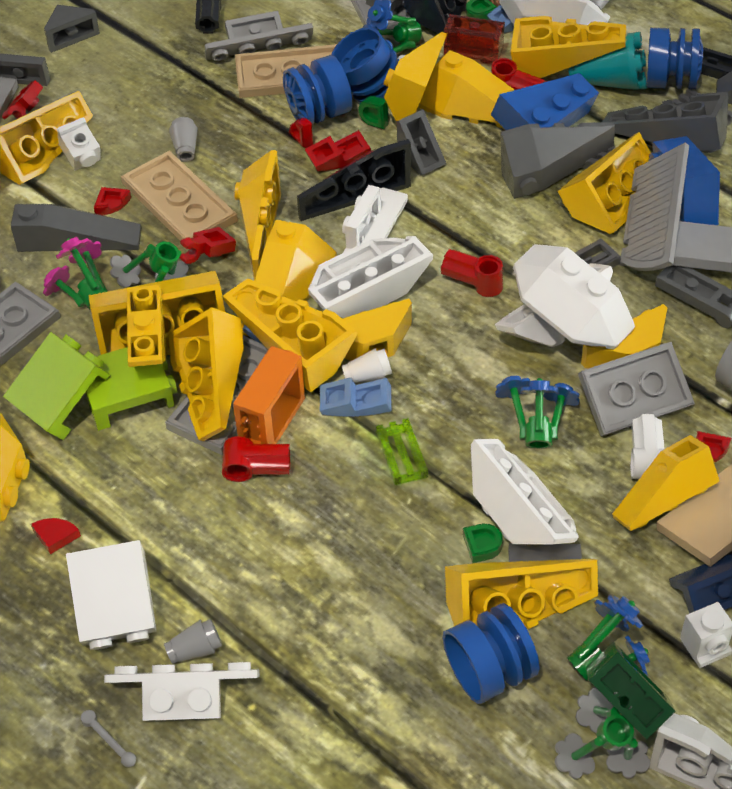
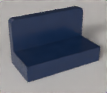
[669,554,732,614]

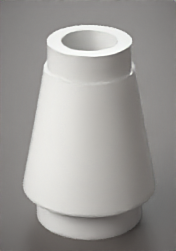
[342,348,392,383]

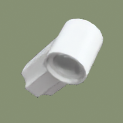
[630,414,664,479]

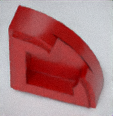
[289,118,313,148]
[94,187,131,215]
[696,431,732,463]
[31,518,81,554]

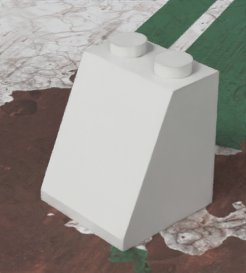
[66,540,157,650]

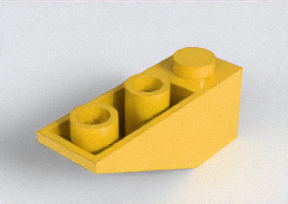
[612,435,720,531]

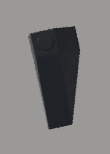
[403,0,467,37]
[297,139,411,221]

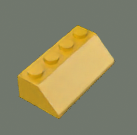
[89,271,225,356]

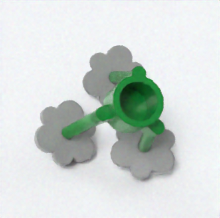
[110,241,189,288]
[555,687,650,779]

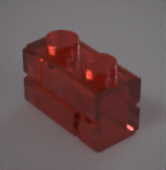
[444,14,505,64]

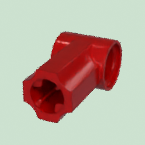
[491,58,547,90]
[441,249,503,297]
[222,436,290,482]

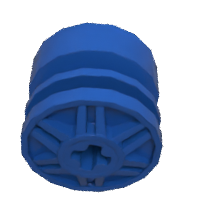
[331,27,399,103]
[647,27,703,89]
[283,55,352,125]
[442,603,540,704]

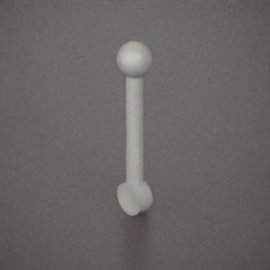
[81,710,136,767]

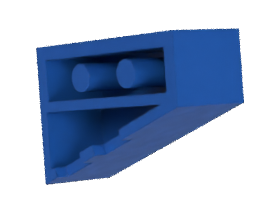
[491,73,599,130]
[649,136,720,226]

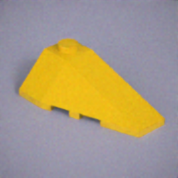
[510,16,627,78]
[419,50,514,128]

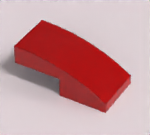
[305,130,371,171]

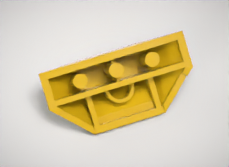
[0,413,30,522]

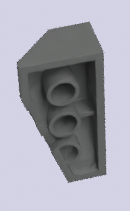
[603,92,729,153]
[500,122,615,199]
[11,204,141,252]

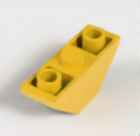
[127,285,166,367]
[342,298,412,361]
[581,304,667,369]

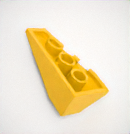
[383,32,447,122]
[0,91,93,185]
[558,132,651,234]
[235,150,281,281]
[242,220,337,336]
[223,278,357,392]
[169,307,244,441]
[445,559,598,629]

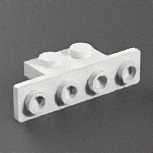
[342,185,408,253]
[104,662,260,721]

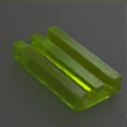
[376,418,428,485]

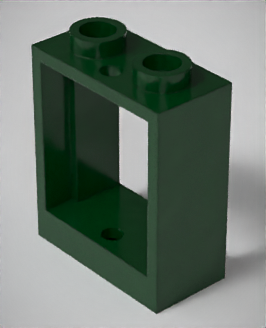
[586,641,676,740]

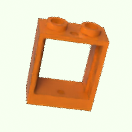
[233,346,305,444]

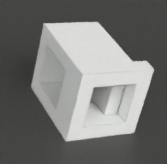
[57,117,101,171]
[680,602,732,668]

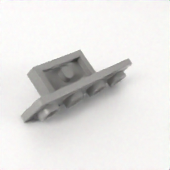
[205,11,313,61]

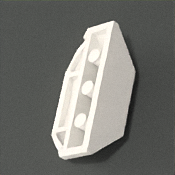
[499,0,610,25]
[308,236,433,318]
[513,244,635,350]
[495,263,613,347]
[471,439,579,544]

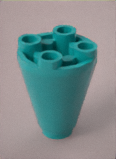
[568,32,647,90]

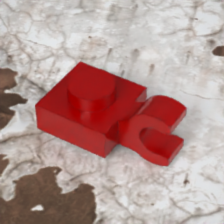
[2,80,43,120]
[180,227,236,264]

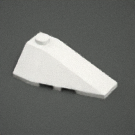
[649,713,732,789]

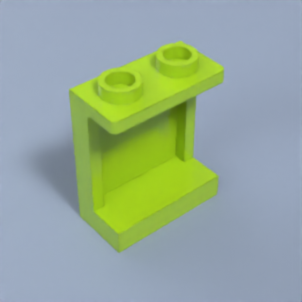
[3,332,110,440]
[85,347,178,431]

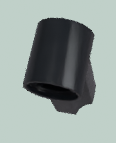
[195,0,222,34]

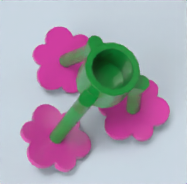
[43,237,108,310]

